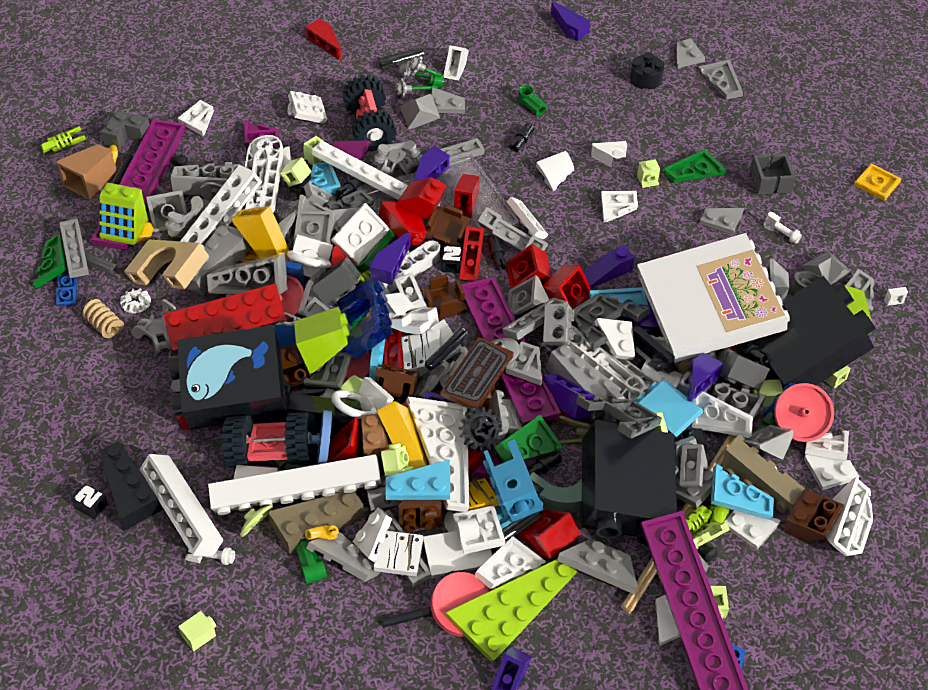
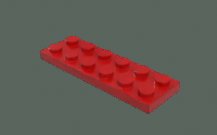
[163,284,286,352]

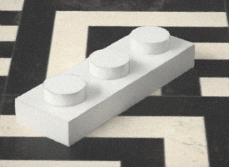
[507,197,548,239]

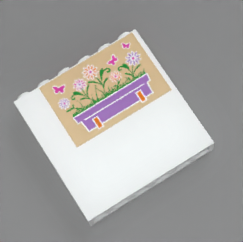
[637,233,790,362]

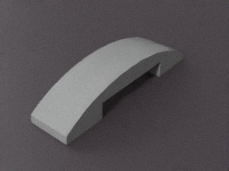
[477,207,548,251]

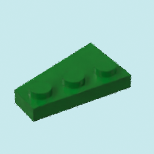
[663,149,726,183]
[32,232,67,288]
[492,415,563,463]

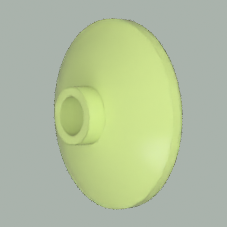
[240,505,273,537]

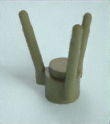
[554,416,591,444]

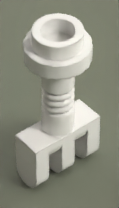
[764,212,802,244]
[185,547,235,565]

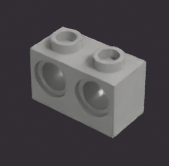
[543,304,575,346]

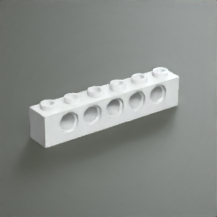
[180,165,262,246]

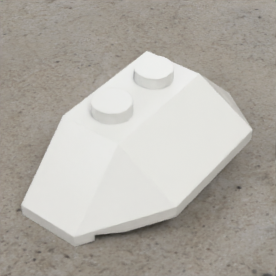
[826,477,873,556]

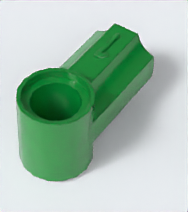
[518,85,547,116]
[296,540,327,584]

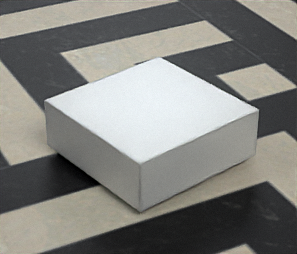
[884,287,908,306]

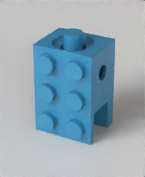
[483,439,543,522]

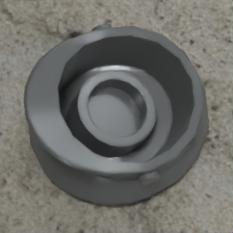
[789,271,820,295]

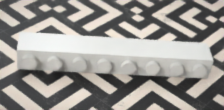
[208,455,382,515]

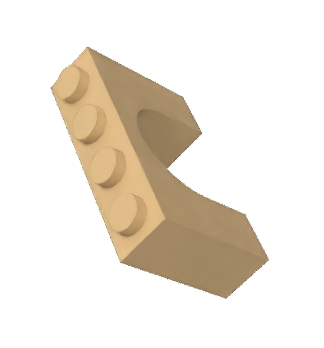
[124,239,209,289]

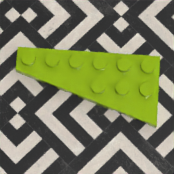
[444,559,577,662]

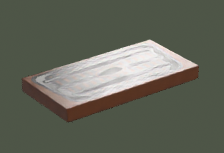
[441,337,514,410]

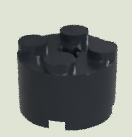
[630,52,665,90]

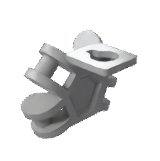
[374,140,420,176]
[165,196,207,238]
[131,299,176,353]

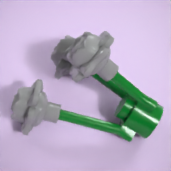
[395,55,444,99]

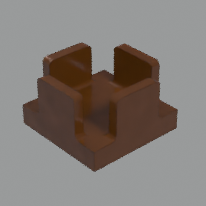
[424,205,471,247]
[421,274,467,319]
[375,363,420,397]

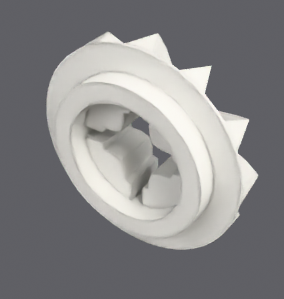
[120,288,151,313]

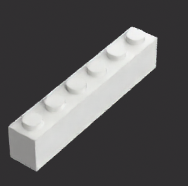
[139,454,223,556]

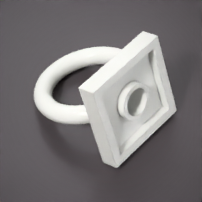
[287,234,333,277]
[331,377,394,419]

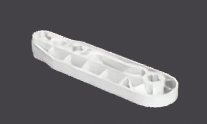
[241,135,284,213]
[555,325,655,400]

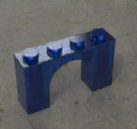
[337,276,393,359]

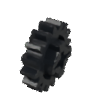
[459,407,503,452]

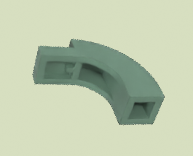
[530,472,582,512]

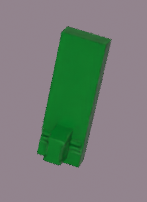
[356,229,395,273]

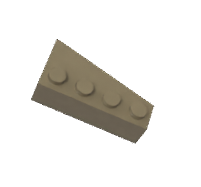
[721,434,805,515]
[268,491,364,555]

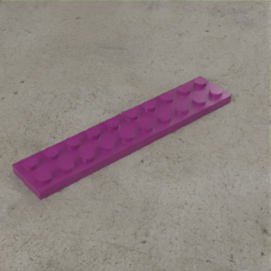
[91,119,186,250]
[461,277,561,426]
[641,511,748,690]

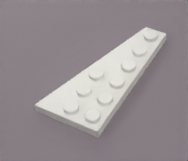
[406,397,469,512]

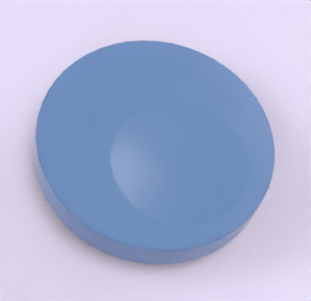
[311,410,332,465]

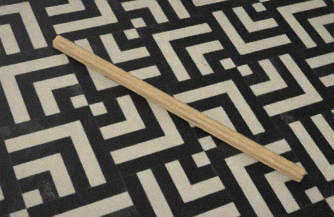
[621,434,737,614]

